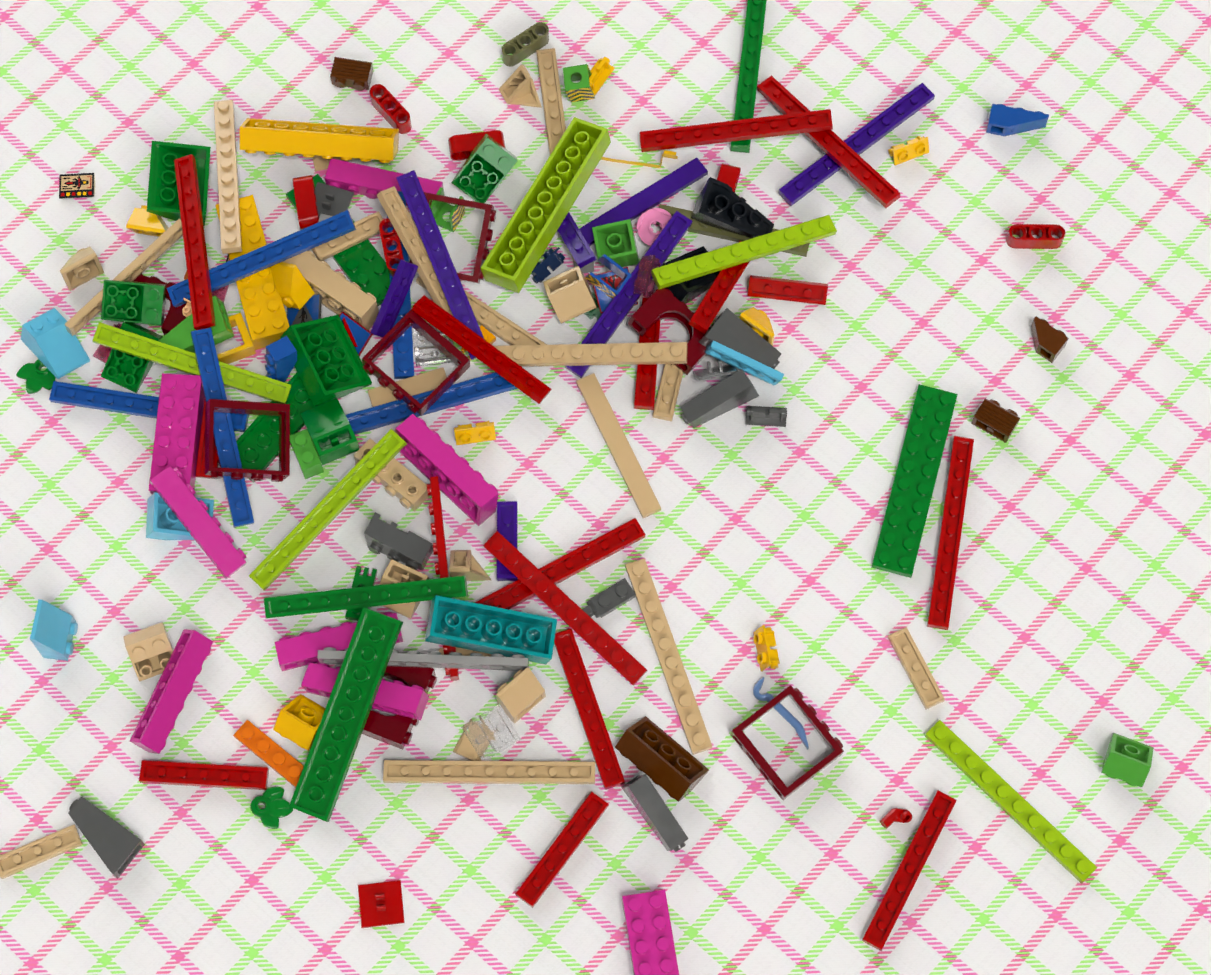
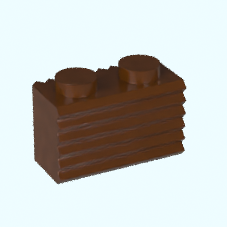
[330,57,373,91]
[972,398,1020,443]

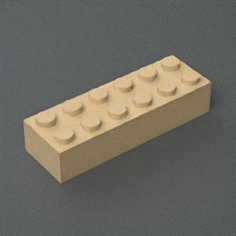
[282,236,379,330]

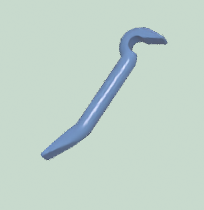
[753,677,809,750]

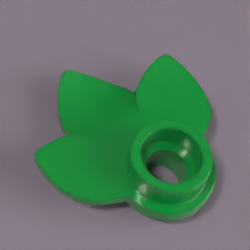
[16,359,55,394]
[250,787,293,829]

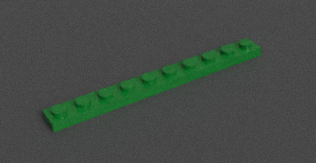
[730,0,767,153]
[264,575,468,618]

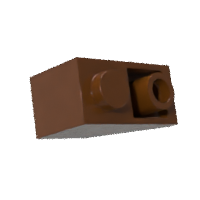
[1031,316,1069,363]

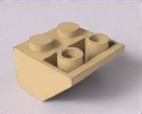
[543,266,597,324]
[379,559,429,619]
[123,622,173,682]
[496,667,546,724]

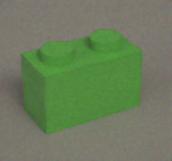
[290,429,324,479]

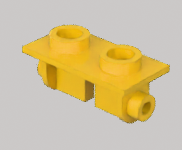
[589,57,615,95]
[888,136,929,166]
[454,421,496,446]
[753,625,780,671]

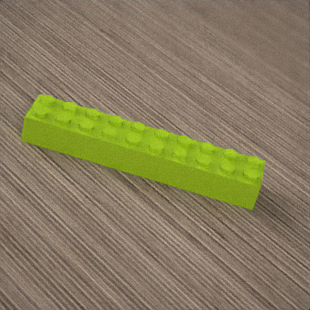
[481,117,611,293]

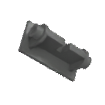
[746,406,787,427]

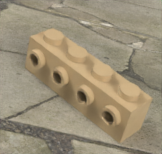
[354,439,429,511]

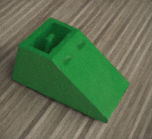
[451,134,518,203]
[101,280,167,325]
[101,322,163,393]
[300,398,359,465]

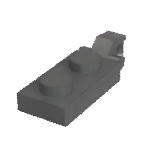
[582,578,636,618]

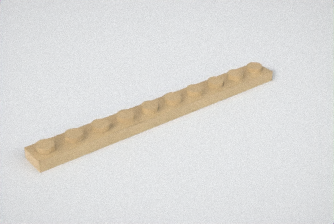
[214,99,242,254]
[494,342,688,367]
[625,558,712,755]
[383,760,595,784]

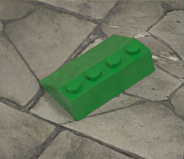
[147,141,211,226]
[280,315,372,406]

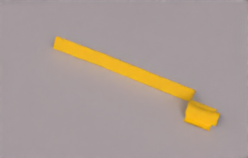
[601,150,678,168]

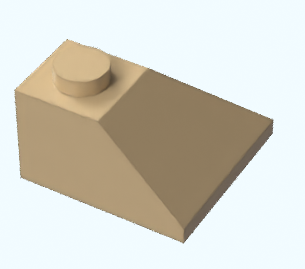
[60,246,104,291]

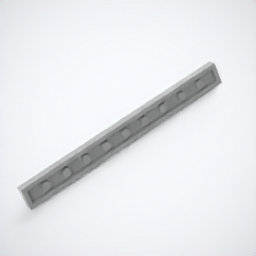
[317,647,529,671]

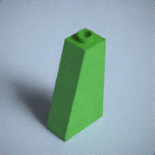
[159,295,234,353]

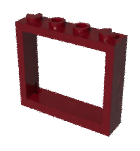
[410,192,496,284]
[362,310,470,416]
[205,399,290,482]
[730,685,844,800]

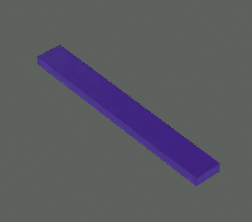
[579,157,708,246]

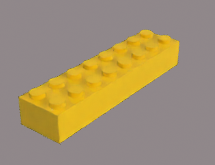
[240,118,399,163]
[215,195,290,350]

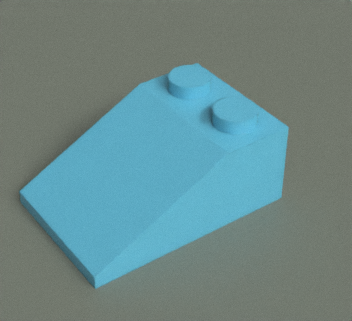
[21,308,90,379]
[146,492,214,540]
[30,599,78,661]

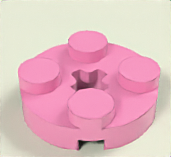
[637,208,672,246]

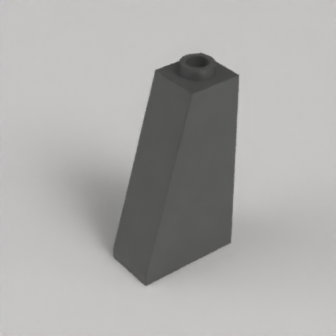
[699,308,782,369]
[681,369,759,428]
[621,774,689,852]
[68,796,145,879]

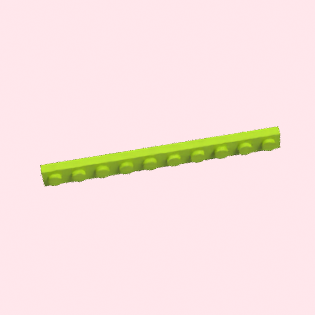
[651,215,837,290]
[92,322,292,404]
[249,429,407,591]
[925,720,1097,884]

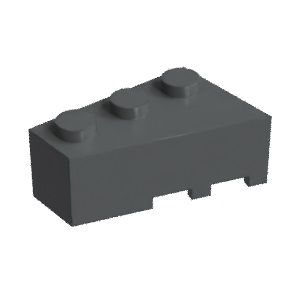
[364,512,433,571]

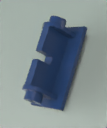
[531,247,565,284]

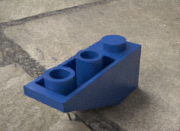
[986,104,1049,136]
[264,336,297,383]

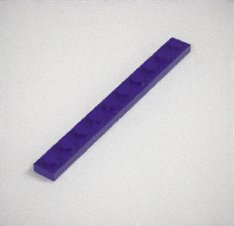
[778,83,935,206]
[396,170,485,360]
[565,211,693,378]

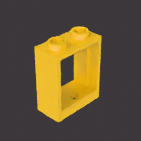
[217,312,256,364]

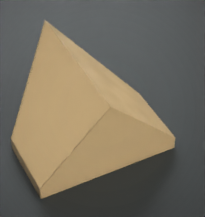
[499,64,542,108]
[449,550,491,581]

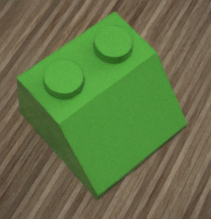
[592,219,640,267]
[1101,733,1154,787]

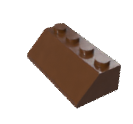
[615,716,709,802]

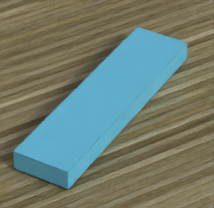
[705,340,784,385]

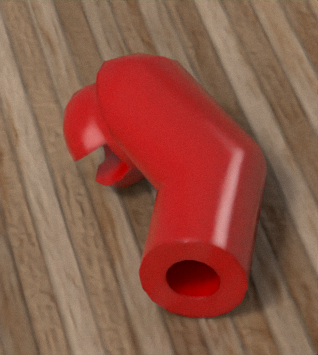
[880,808,912,829]

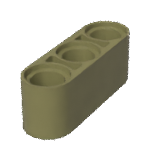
[502,22,549,67]

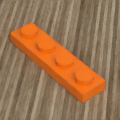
[233,720,304,788]

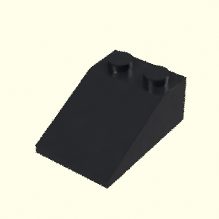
[662,246,721,304]

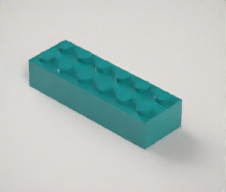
[425,595,557,664]

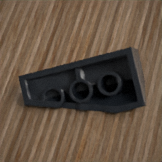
[691,177,774,238]

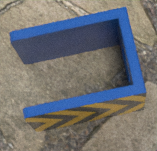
[585,254,632,299]

